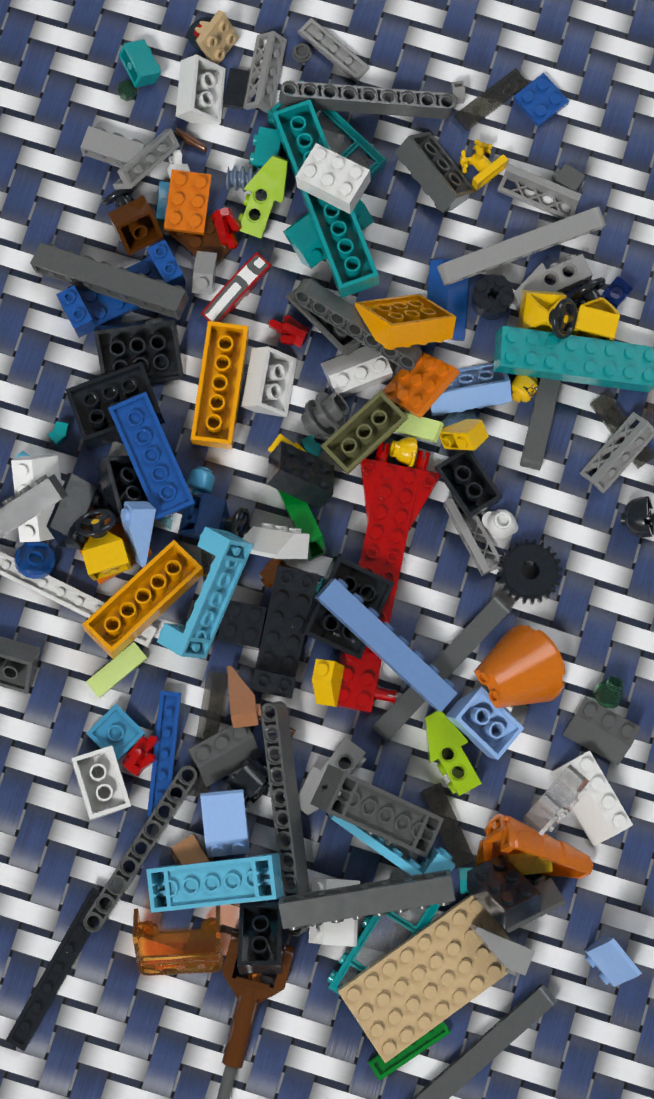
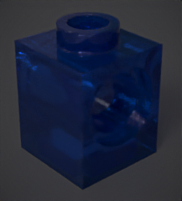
[601,276,633,310]

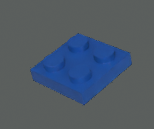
[513,73,569,128]

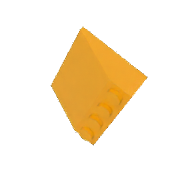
[355,294,456,350]

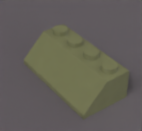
[321,390,409,474]

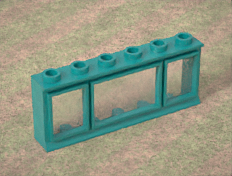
[268,79,386,179]
[327,877,440,995]

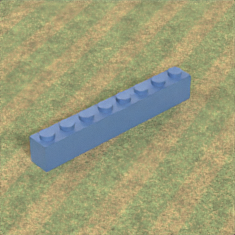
[315,578,457,712]

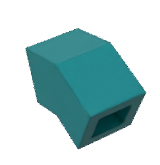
[48,421,70,447]
[301,435,323,458]
[459,867,473,894]

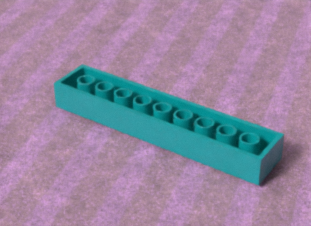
[272,100,379,298]

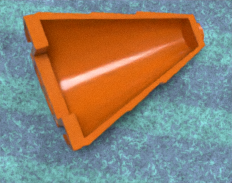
[475,814,593,879]

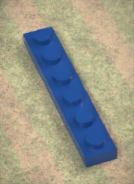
[147,691,182,818]

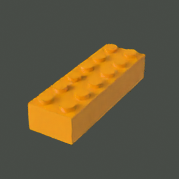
[191,321,249,450]
[82,540,203,659]

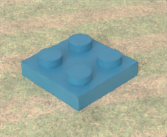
[86,704,146,762]

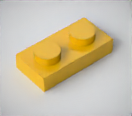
[507,852,553,875]

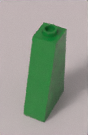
[277,489,327,561]

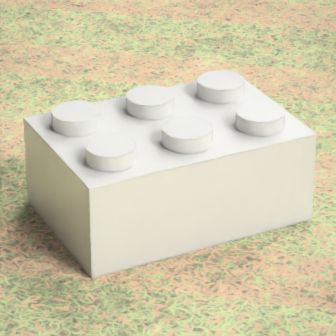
[296,143,371,214]

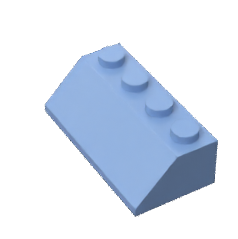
[429,362,512,416]

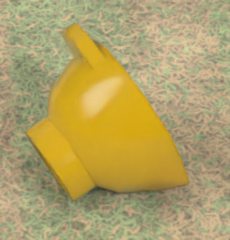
[390,437,417,468]

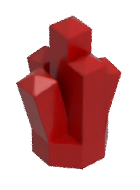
[211,207,241,249]
[268,315,310,348]
[121,735,159,776]

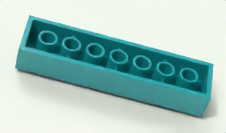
[493,326,654,393]

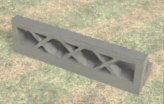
[243,31,287,113]
[113,128,180,190]
[497,163,582,219]
[579,412,654,494]
[443,498,502,576]

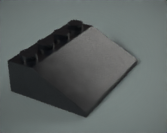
[94,316,184,384]
[65,361,165,451]
[299,556,394,659]

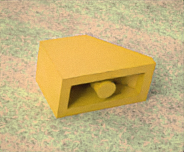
[312,659,345,707]

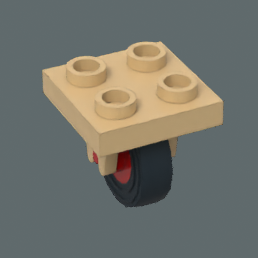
[187,10,239,65]

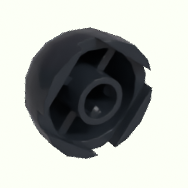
[621,496,654,538]

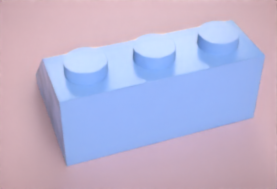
[446,686,524,760]

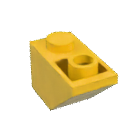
[439,419,489,451]

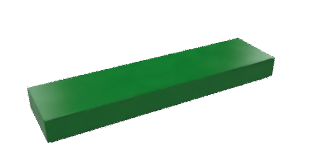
[367,1021,451,1081]

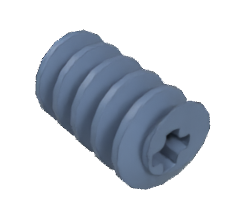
[226,165,263,194]

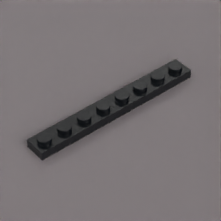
[5,887,110,1051]

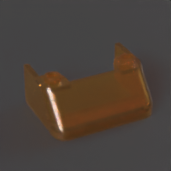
[132,905,224,976]

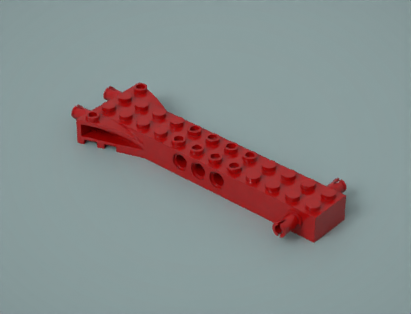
[337,443,440,714]

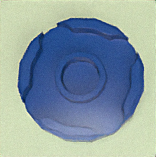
[14,541,56,579]

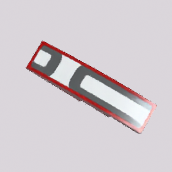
[201,252,272,323]

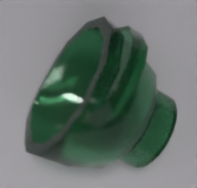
[593,676,624,708]

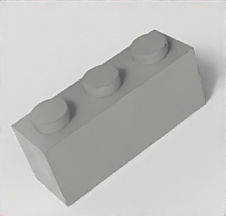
[80,126,145,167]

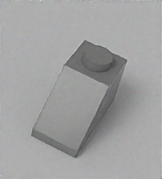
[191,251,217,295]

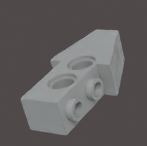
[512,254,593,313]
[298,738,366,815]

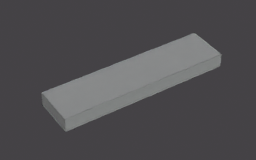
[298,18,370,83]

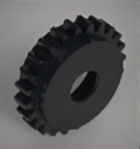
[496,539,563,605]

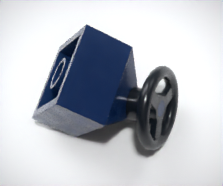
[177,493,250,541]

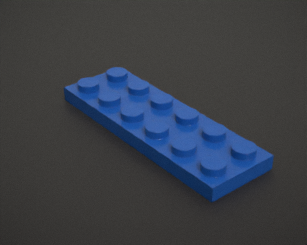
[108,392,195,521]

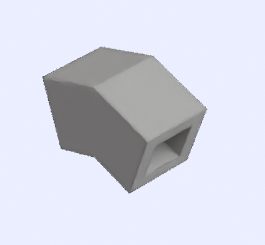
[451,81,465,104]

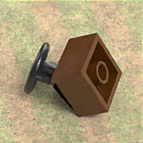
[101,185,164,256]

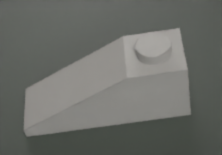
[470,924,535,976]

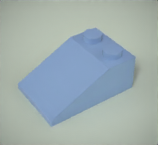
[200,789,250,857]
[584,935,642,987]

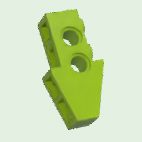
[238,154,289,238]
[424,711,482,796]

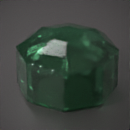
[117,80,137,101]

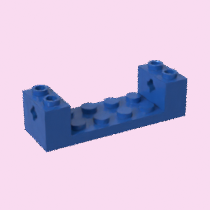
[56,240,186,338]

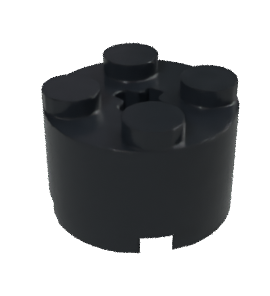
[471,274,514,320]
[226,758,270,808]

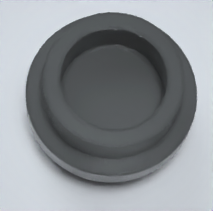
[292,43,312,63]

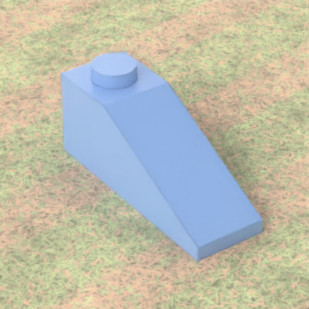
[121,501,156,567]

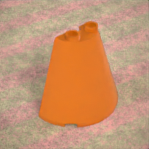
[474,625,565,708]

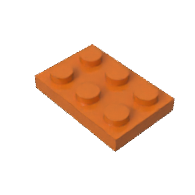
[164,169,212,235]

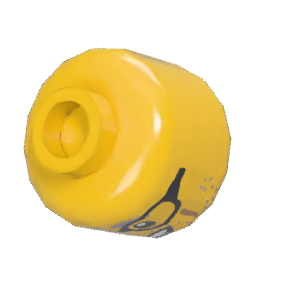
[511,375,539,403]

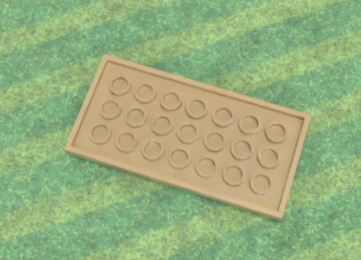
[337,894,510,1063]

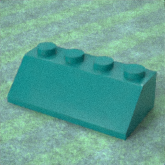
[283,199,375,269]

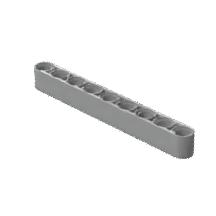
[437,207,606,286]

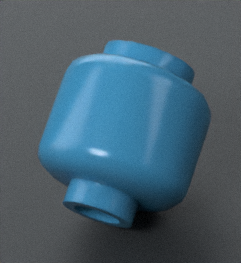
[186,466,215,495]

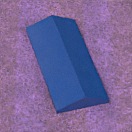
[427,258,469,341]

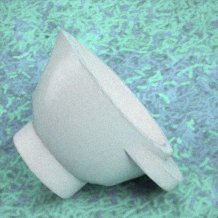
[482,509,518,538]

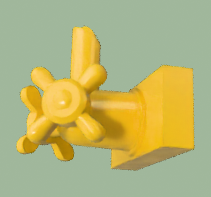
[460,139,508,191]

